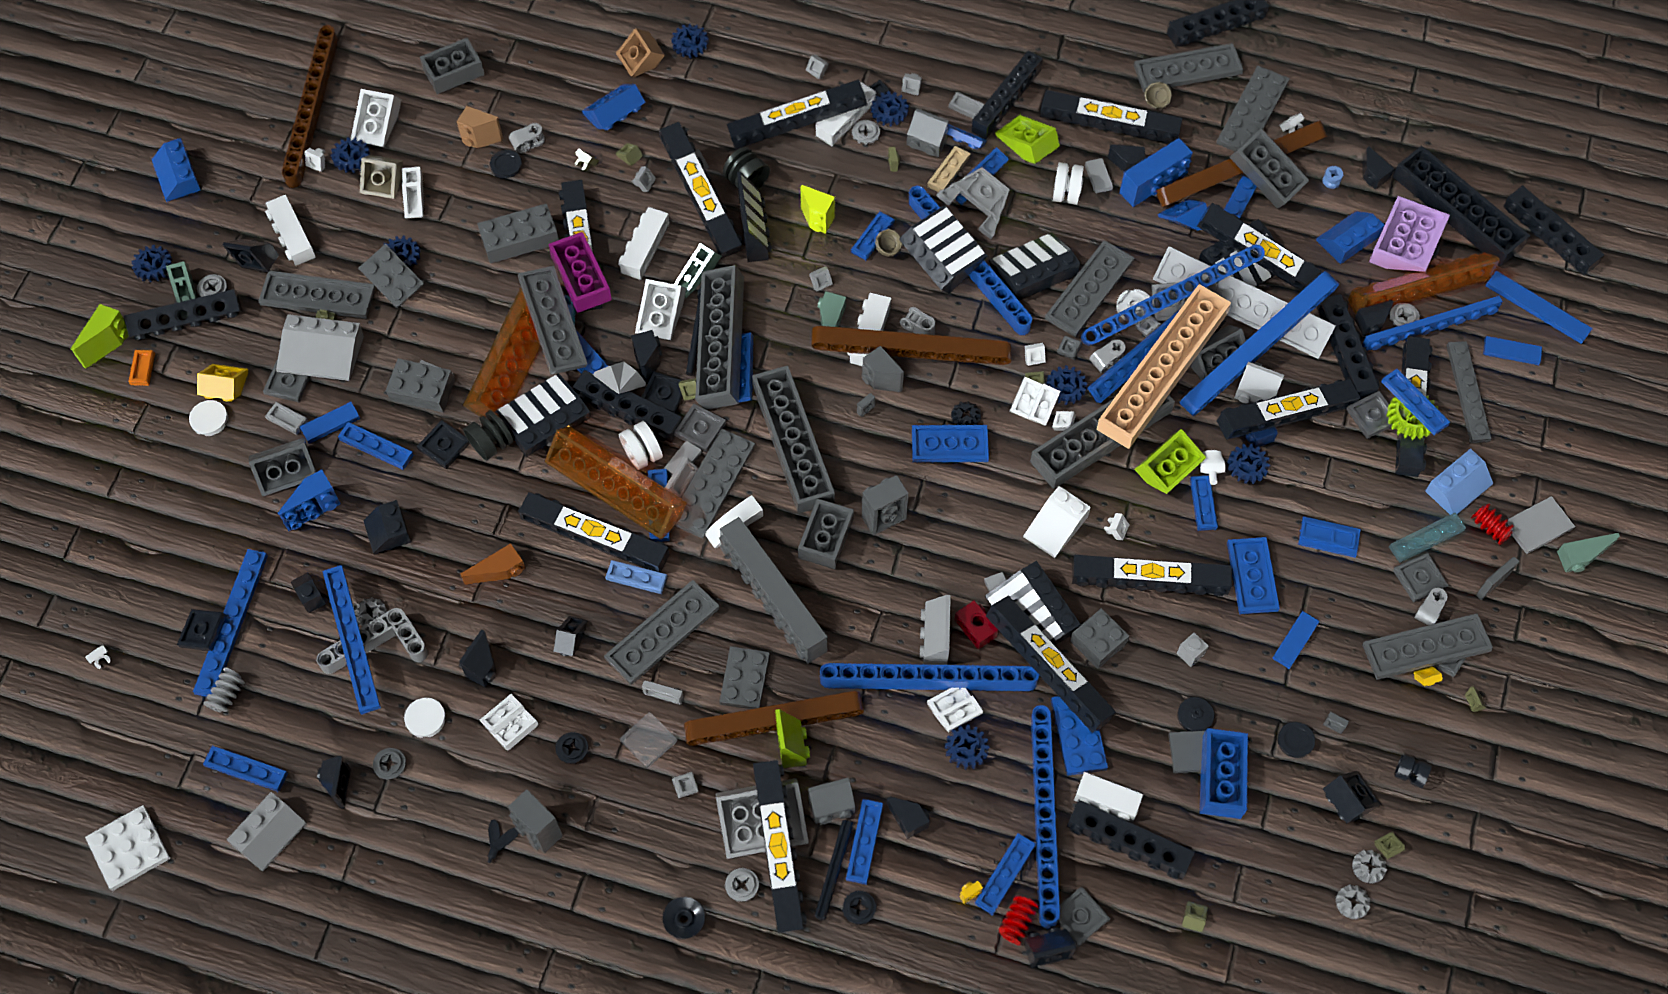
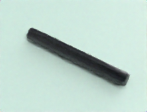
[815,820,853,920]

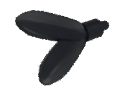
[487,820,519,863]

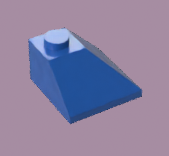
[1158,199,1207,231]

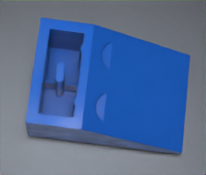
[278,470,341,531]

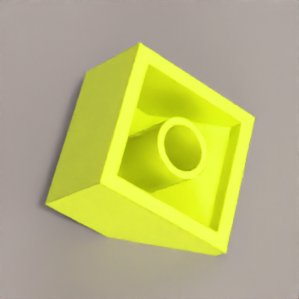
[800,185,835,234]

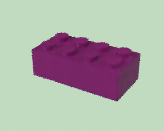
[548,232,612,313]

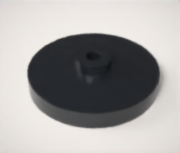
[490,150,522,178]
[1177,697,1214,732]
[1278,722,1315,758]

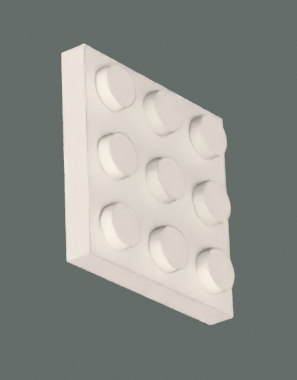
[85,805,170,891]

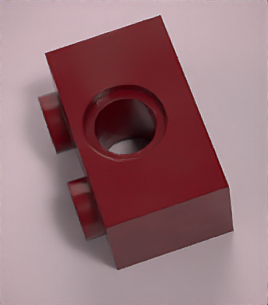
[954,600,998,650]

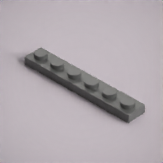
[1446,341,1491,443]

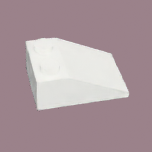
[351,89,401,147]
[635,279,686,340]
[1024,486,1091,558]

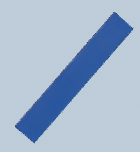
[1486,271,1593,344]

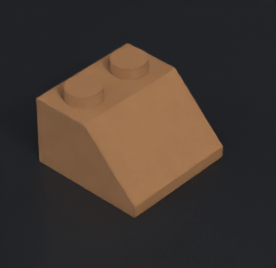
[616,28,665,77]
[457,106,503,148]

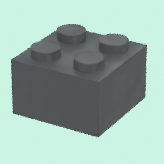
[1070,608,1129,669]

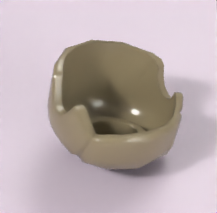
[1144,82,1172,109]
[875,229,902,257]

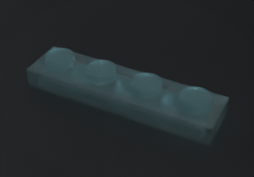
[1389,513,1466,563]

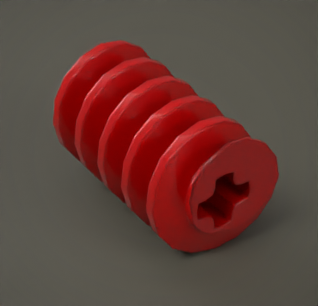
[1471,503,1514,546]
[998,896,1039,946]

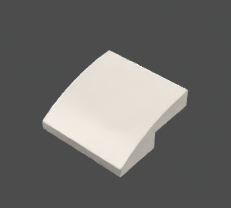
[1009,377,1060,426]
[927,688,983,732]
[480,694,539,751]

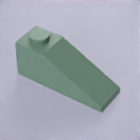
[674,243,722,298]
[166,261,201,319]
[817,291,846,352]
[1557,533,1620,573]

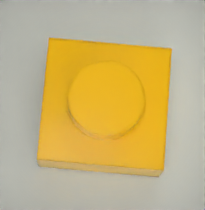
[1414,666,1442,686]
[960,881,983,904]

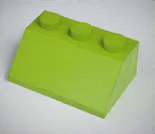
[1135,429,1206,494]

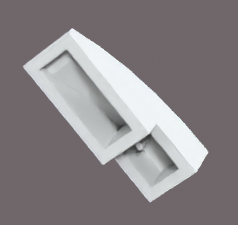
[402,167,424,219]
[705,495,763,549]

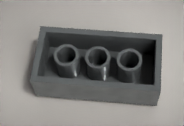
[1230,128,1309,209]
[477,203,558,264]

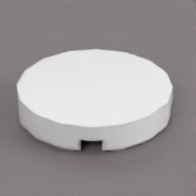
[1116,289,1153,321]
[189,400,228,436]
[404,698,445,738]

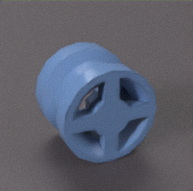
[1323,166,1343,189]

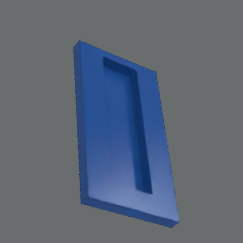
[1298,516,1361,558]

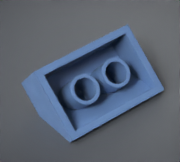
[1425,449,1493,518]

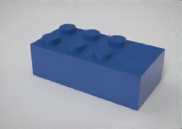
[1120,138,1193,207]
[1200,728,1248,819]

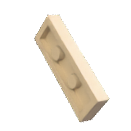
[928,146,970,192]

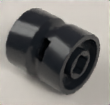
[1394,753,1432,789]

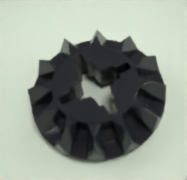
[951,401,981,425]
[555,732,588,764]
[842,891,876,925]

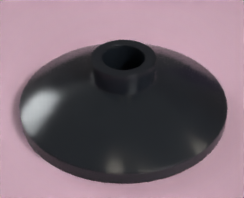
[662,897,705,939]

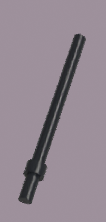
[686,288,701,376]

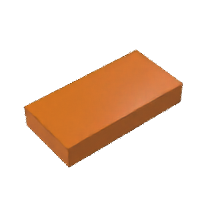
[128,350,155,386]

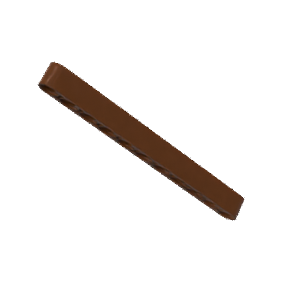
[282,25,338,188]
[1155,120,1327,207]
[811,326,1011,365]

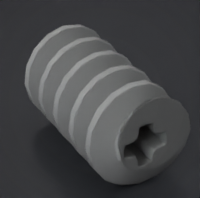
[203,668,245,712]

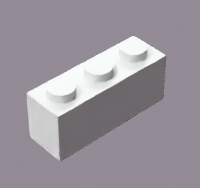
[1074,772,1143,823]

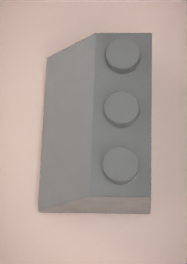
[920,595,950,665]
[227,792,307,872]

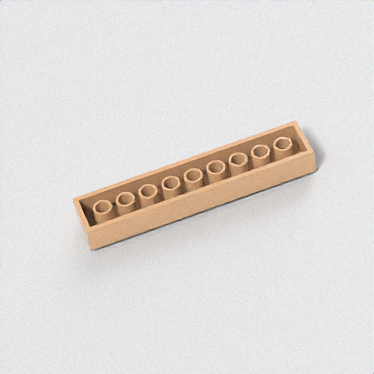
[1097,284,1231,449]

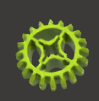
[1386,391,1438,440]

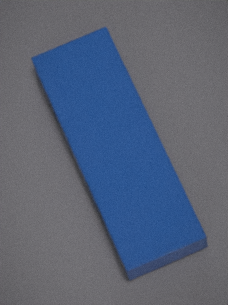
[851,211,895,260]
[1483,336,1542,365]
[300,402,360,444]
[1190,476,1218,531]
[1272,611,1320,669]

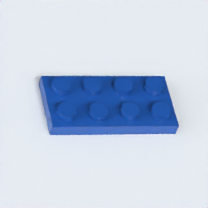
[912,425,989,462]
[1227,537,1280,614]
[1051,696,1108,776]

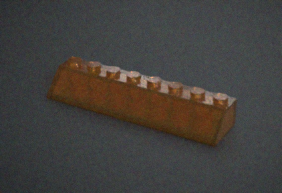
[1348,253,1500,315]
[463,288,541,417]
[545,427,687,539]

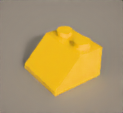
[197,364,248,401]

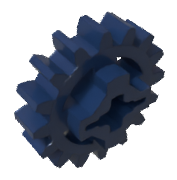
[671,24,709,58]
[871,91,909,127]
[331,137,371,173]
[383,235,421,270]
[131,245,173,283]
[1046,365,1087,405]
[1227,444,1270,484]
[945,725,989,770]

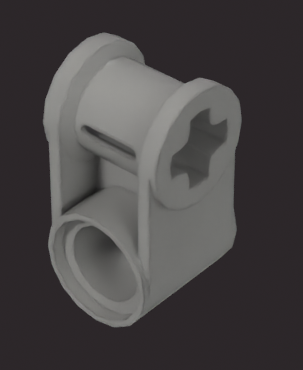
[509,123,545,154]
[900,307,935,335]
[1089,340,1125,373]
[1414,588,1447,626]

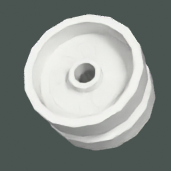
[1053,162,1083,205]
[619,421,663,470]

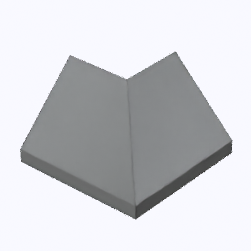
[593,362,646,394]

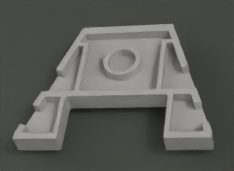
[937,167,1009,239]

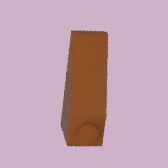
[460,543,525,585]

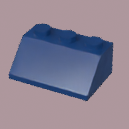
[582,84,646,130]
[152,138,201,202]
[1316,211,1385,264]

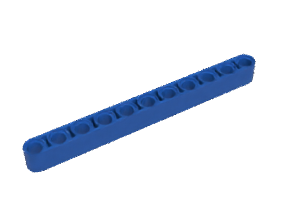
[909,186,1032,335]
[1081,244,1265,346]
[1180,271,1339,416]
[820,663,1039,691]
[1031,705,1060,929]

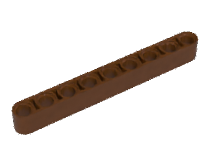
[684,691,864,745]

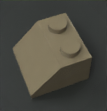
[360,155,403,199]

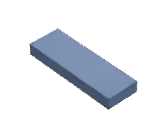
[605,560,668,594]

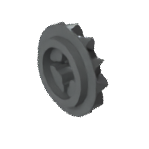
[373,748,406,781]

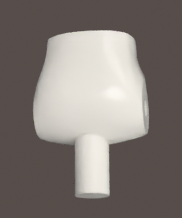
[1200,450,1225,485]

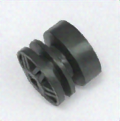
[723,147,770,189]
[463,410,513,461]

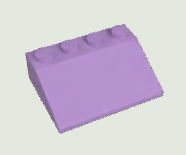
[1369,196,1450,272]

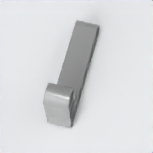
[316,608,428,674]

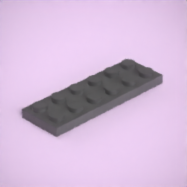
[1134,43,1243,92]
[1216,66,1290,151]
[1045,240,1134,337]
[518,266,587,375]
[259,271,376,319]
[669,429,755,539]
[604,580,720,685]
[1362,614,1493,680]

